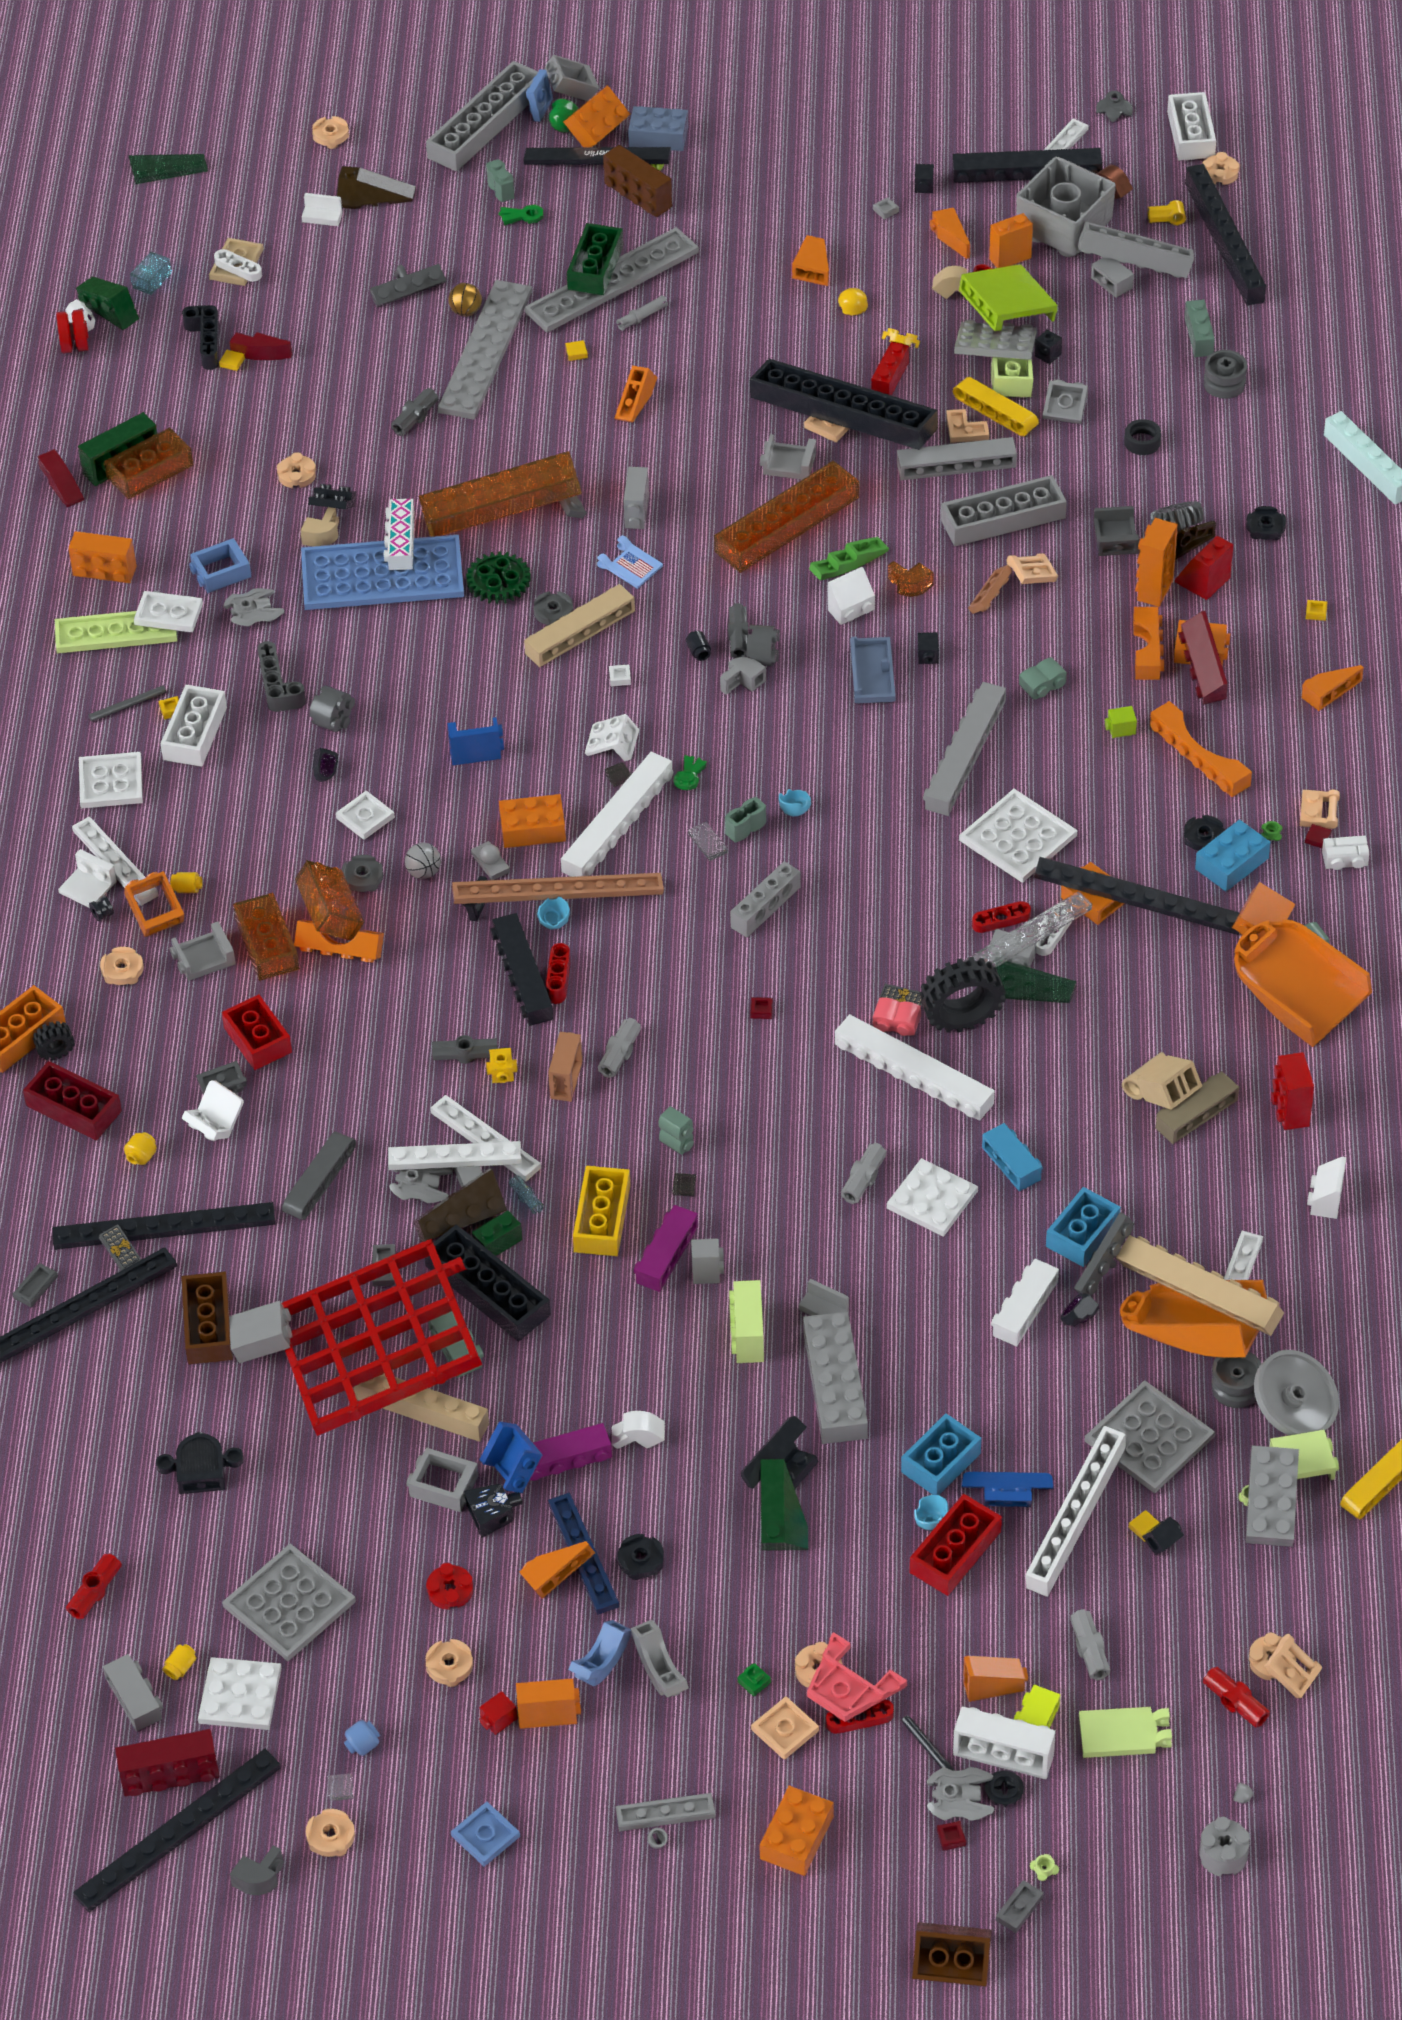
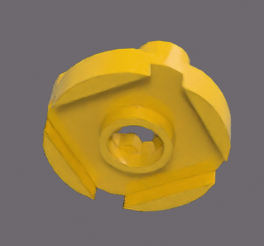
[881,328,920,349]

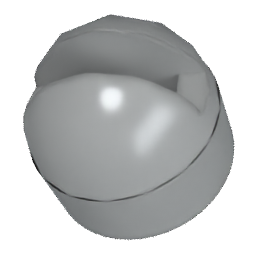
[1233,1782,1253,1804]
[647,1828,668,1849]

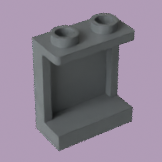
[1093,506,1139,556]

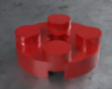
[426,1563,473,1609]

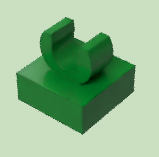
[737,1663,771,1697]

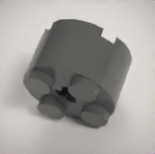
[747,624,780,666]
[309,685,355,732]

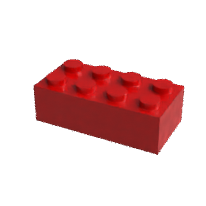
[909,1493,1002,1596]

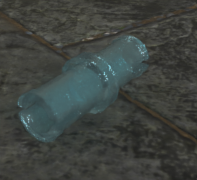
[509,1175,544,1214]

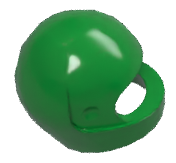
[549,99,579,133]

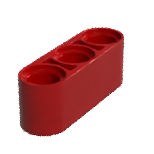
[546,943,571,1004]

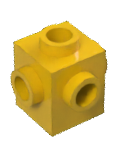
[486,1048,518,1083]

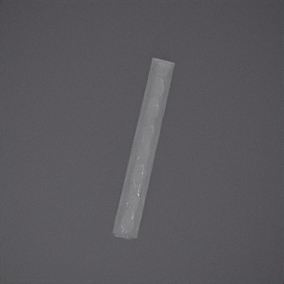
[963,891,1092,967]

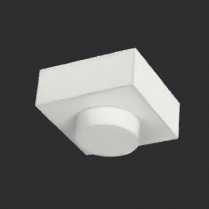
[609,665,631,686]

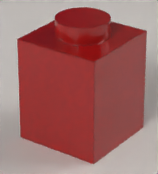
[479,1691,518,1735]

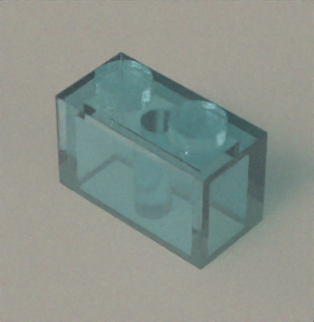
[130,252,172,295]

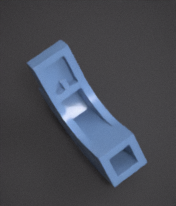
[568,1620,632,1686]

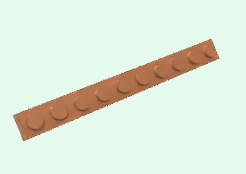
[452,873,664,904]

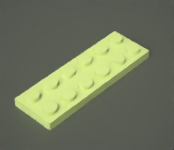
[55,611,177,653]

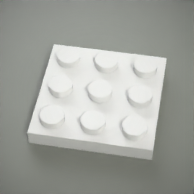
[79,752,143,808]
[887,1158,978,1237]
[198,1657,282,1730]

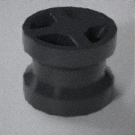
[89,896,114,922]

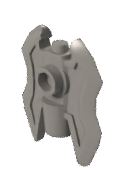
[224,588,284,626]
[389,1167,453,1203]
[927,1767,994,1821]

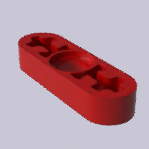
[972,901,1031,933]
[826,1699,894,1734]

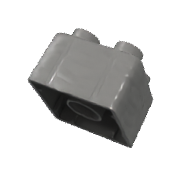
[1016,157,1115,257]

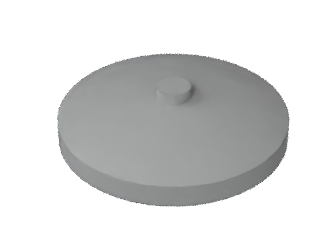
[1254,1350,1339,1436]

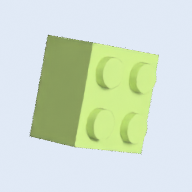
[991,357,1033,397]

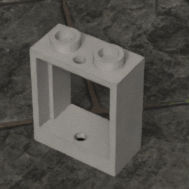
[544,54,599,101]
[406,1447,479,1512]

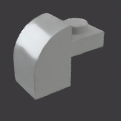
[720,657,766,695]

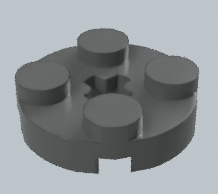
[533,591,573,626]
[341,855,384,892]

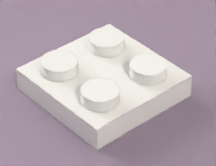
[336,791,395,840]

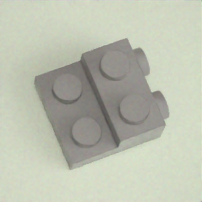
[1043,380,1088,424]

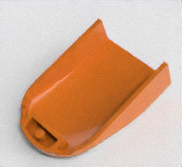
[1234,919,1372,1047]
[1120,1280,1267,1357]

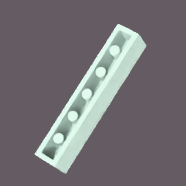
[1324,411,1402,504]

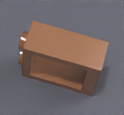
[548,1032,583,1102]

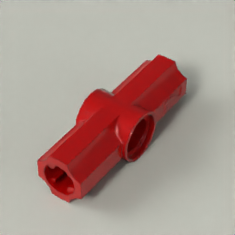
[66,1553,122,1620]
[1203,1667,1270,1728]

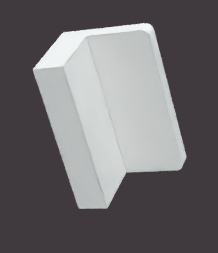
[302,193,343,226]

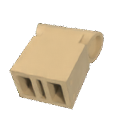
[1122,1052,1202,1110]

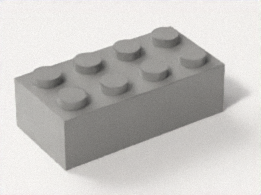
[1245,1445,1299,1547]

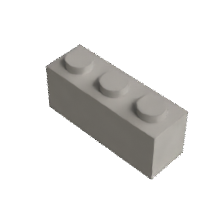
[103,1654,163,1732]

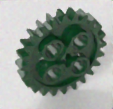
[466,551,531,604]

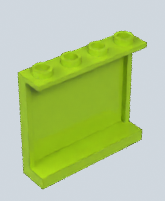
[959,264,1058,331]

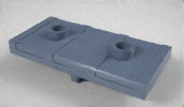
[850,636,895,704]

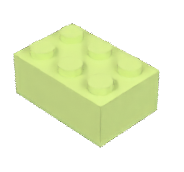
[729,1280,764,1363]

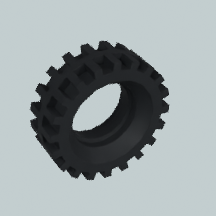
[919,957,1006,1033]

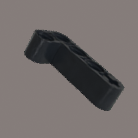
[182,305,220,370]

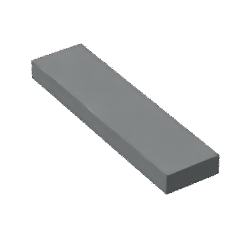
[616,1793,715,1831]

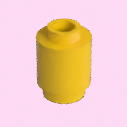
[170,872,203,893]
[162,1644,196,1680]

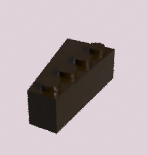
[413,1169,507,1242]

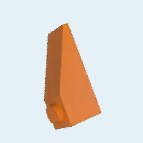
[930,207,970,259]
[615,365,657,423]
[1301,665,1364,711]
[519,1541,595,1599]

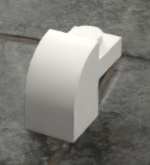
[612,1411,665,1449]

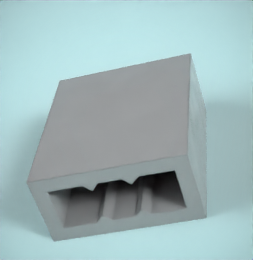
[624,467,649,529]
[229,1301,292,1363]

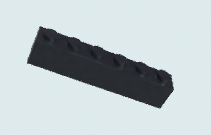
[490,913,554,1026]

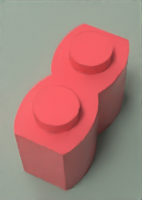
[873,998,921,1036]

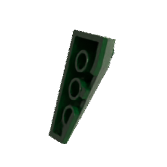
[761,1459,808,1551]

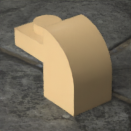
[932,266,967,299]
[301,507,339,547]

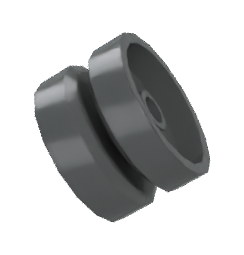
[1204,350,1247,399]
[1211,1351,1261,1408]

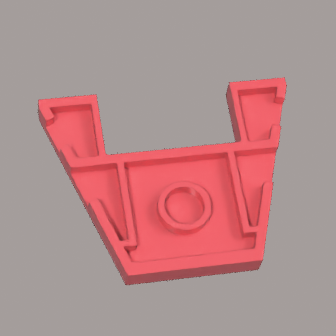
[807,1632,907,1722]

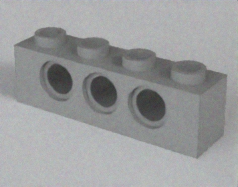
[730,861,800,937]

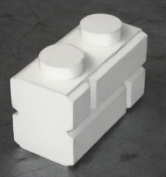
[1322,836,1369,870]

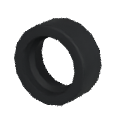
[1124,419,1161,455]

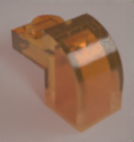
[888,561,934,597]

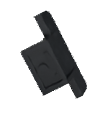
[741,1416,819,1489]

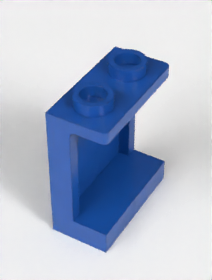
[447,717,504,766]
[479,1421,542,1493]

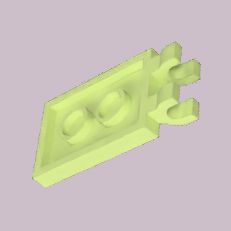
[1079,1707,1172,1758]

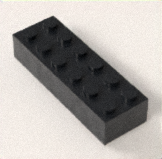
[425,1225,551,1342]

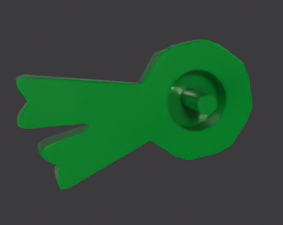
[499,205,543,225]
[673,755,707,791]

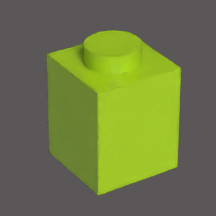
[1105,706,1137,738]

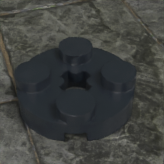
[1246,506,1286,540]
[1184,815,1225,851]
[617,1534,664,1580]

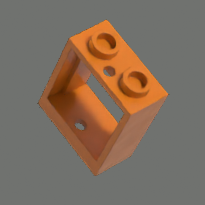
[124,871,184,937]

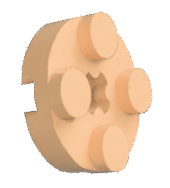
[312,116,349,149]
[1202,152,1240,185]
[277,453,316,488]
[100,947,144,985]
[1249,1633,1296,1680]
[426,1639,473,1687]
[795,1642,842,1688]
[306,1809,355,1857]

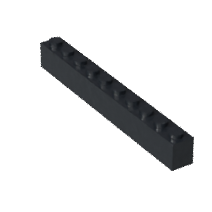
[1185,164,1266,306]

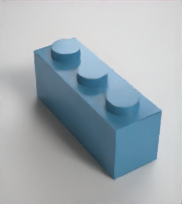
[982,1123,1043,1192]

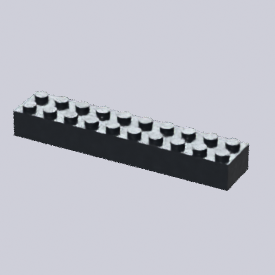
[749,358,938,450]

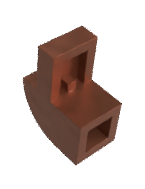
[1097,165,1133,199]

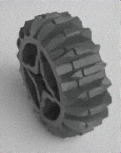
[1150,501,1204,530]

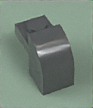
[230,1845,284,1895]

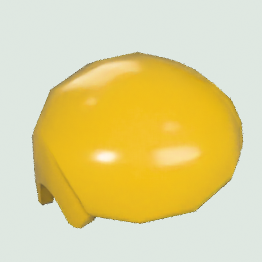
[838,288,868,315]

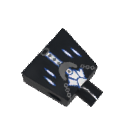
[464,1484,523,1538]

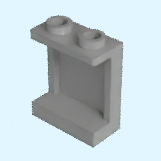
[760,434,816,481]
[170,921,236,981]

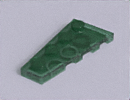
[128,154,208,185]
[993,958,1077,1003]

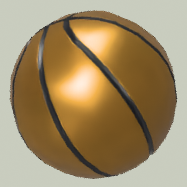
[448,283,482,317]

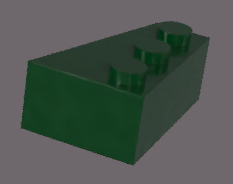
[76,276,139,330]

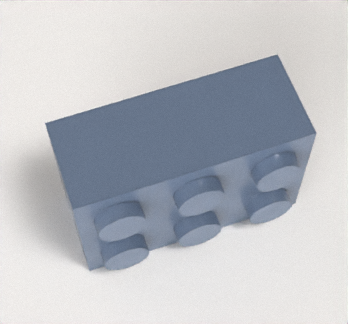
[628,106,688,151]

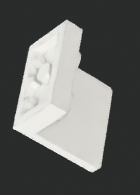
[585,714,639,761]
[58,849,117,908]

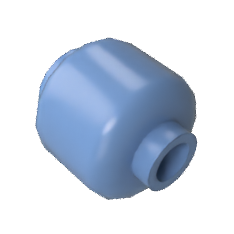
[344,1720,381,1756]

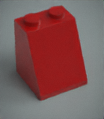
[1175,535,1234,600]

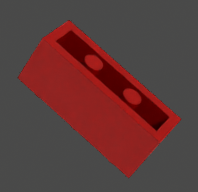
[871,341,909,396]

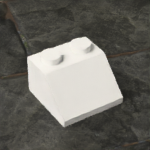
[828,567,875,625]
[1307,1157,1346,1219]

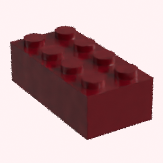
[23,1061,122,1141]
[115,1729,220,1797]

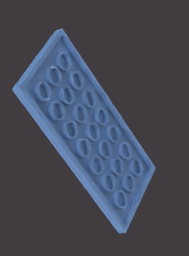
[301,535,464,610]

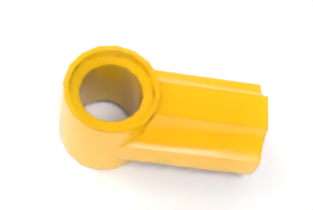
[1147,200,1186,225]

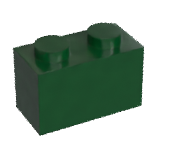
[472,1210,523,1256]

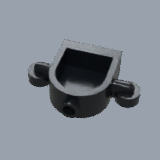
[155,1432,244,1494]

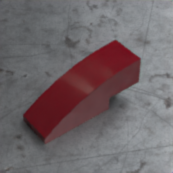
[229,332,292,360]
[37,449,84,507]

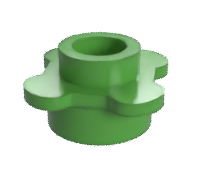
[1261,821,1282,841]

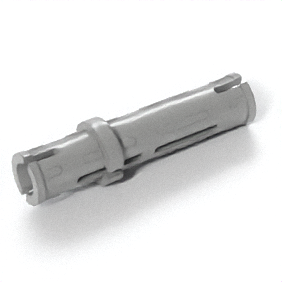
[616,295,668,331]

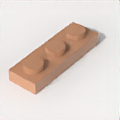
[968,565,1013,614]

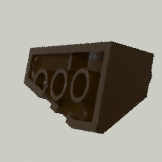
[337,166,416,209]
[1175,521,1216,560]

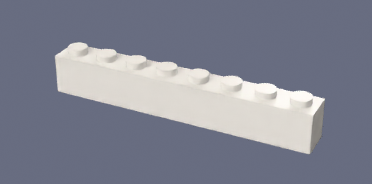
[561,752,673,877]
[835,1014,995,1121]
[1026,1426,1126,1597]

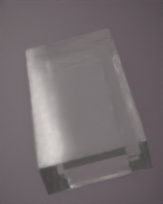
[688,822,728,861]

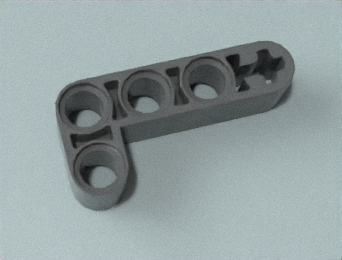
[258,641,306,712]

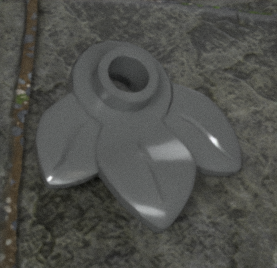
[1096,91,1133,123]

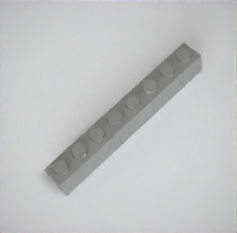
[923,682,1006,816]

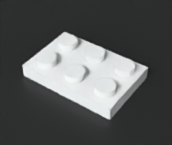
[134,591,203,632]

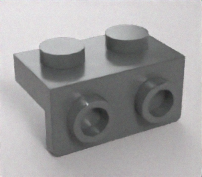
[196,1061,247,1095]

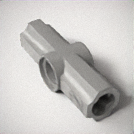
[598,1018,641,1078]
[841,1143,887,1204]
[1070,1609,1110,1681]

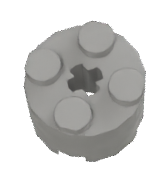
[1199,1817,1250,1876]

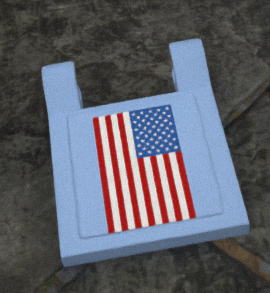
[597,535,663,589]

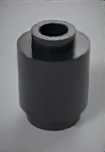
[685,631,711,661]

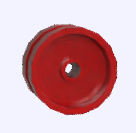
[56,309,89,354]

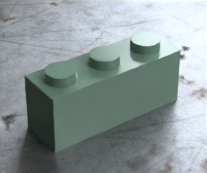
[1185,300,1215,357]
[428,1312,484,1378]

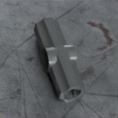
[391,387,438,436]
[728,603,749,658]
[432,1035,498,1064]

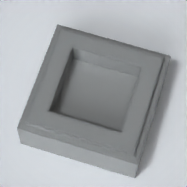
[873,197,899,220]

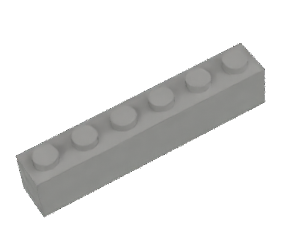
[1078,221,1194,278]
[897,437,1017,480]

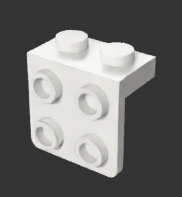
[182,1080,244,1141]

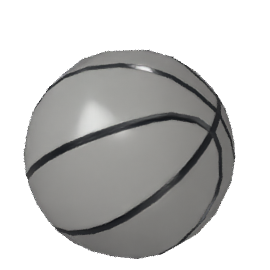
[405,842,441,879]

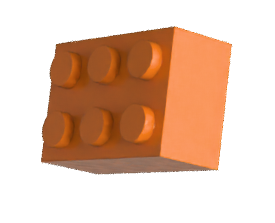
[564,85,630,147]
[68,531,137,583]
[499,794,566,848]
[760,1786,834,1876]

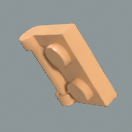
[1007,553,1058,584]
[1300,790,1340,829]
[1264,1634,1322,1698]

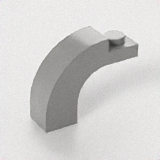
[630,1620,689,1698]

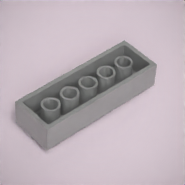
[941,475,1067,547]
[803,1311,868,1444]

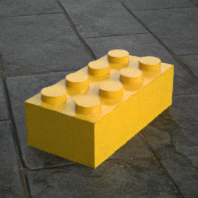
[573,1166,630,1256]

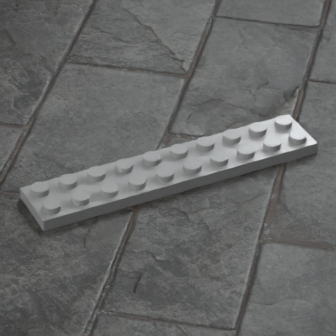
[525,227,699,333]
[438,280,532,420]

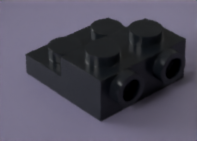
[308,484,356,509]

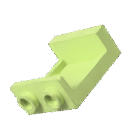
[1270,1430,1339,1480]

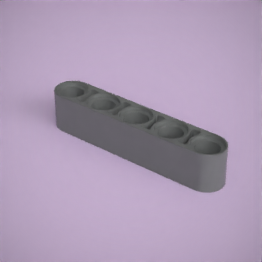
[282,1131,356,1220]

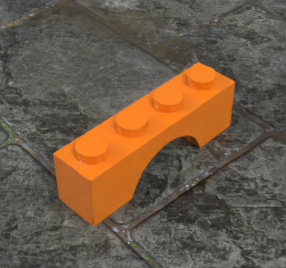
[1133,607,1164,680]
[294,919,384,963]

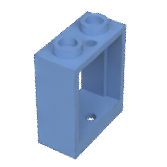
[189,538,251,593]

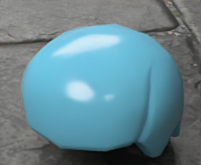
[778,789,811,817]
[537,897,570,929]
[914,1495,949,1531]

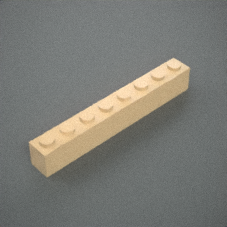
[1116,1235,1284,1336]

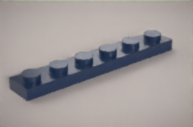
[548,1492,619,1615]

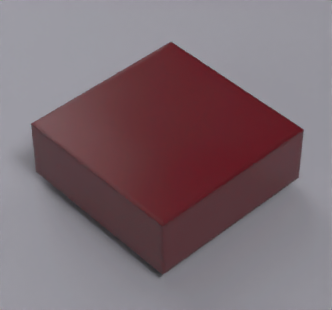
[1305,824,1332,848]
[750,997,773,1019]
[937,1821,966,1851]

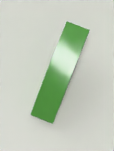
[809,537,889,581]

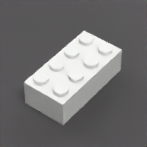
[1168,92,1216,160]
[160,685,227,767]
[953,1706,1056,1779]

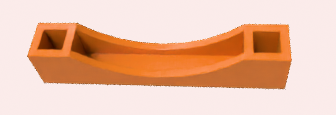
[1150,701,1252,797]

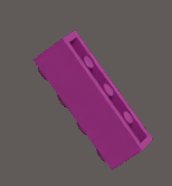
[634,1205,699,1292]
[529,1423,612,1481]

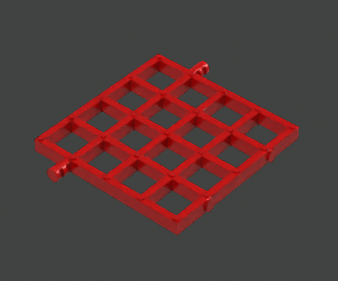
[282,1239,483,1436]

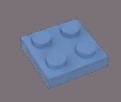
[526,69,553,122]
[451,1802,520,1867]

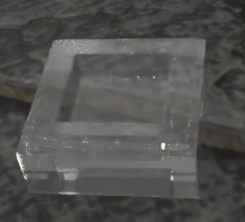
[328,1773,354,1801]

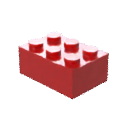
[221,994,292,1071]
[1271,1052,1314,1130]

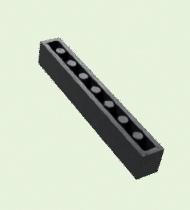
[952,148,1102,183]

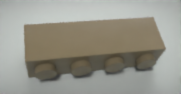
[1155,1071,1239,1144]

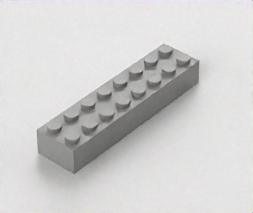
[426,61,538,172]

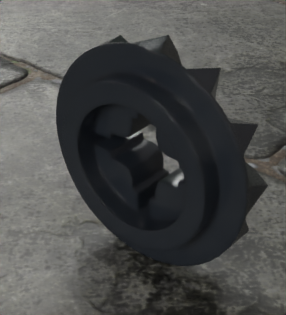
[985,1770,1024,1807]

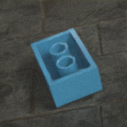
[1195,819,1271,892]
[1046,1187,1121,1267]
[901,1413,982,1495]

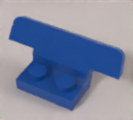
[962,1472,1054,1507]

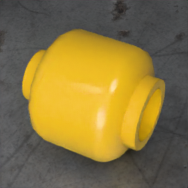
[124,1132,157,1165]

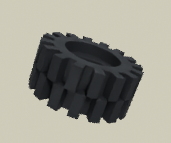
[33,1021,75,1060]

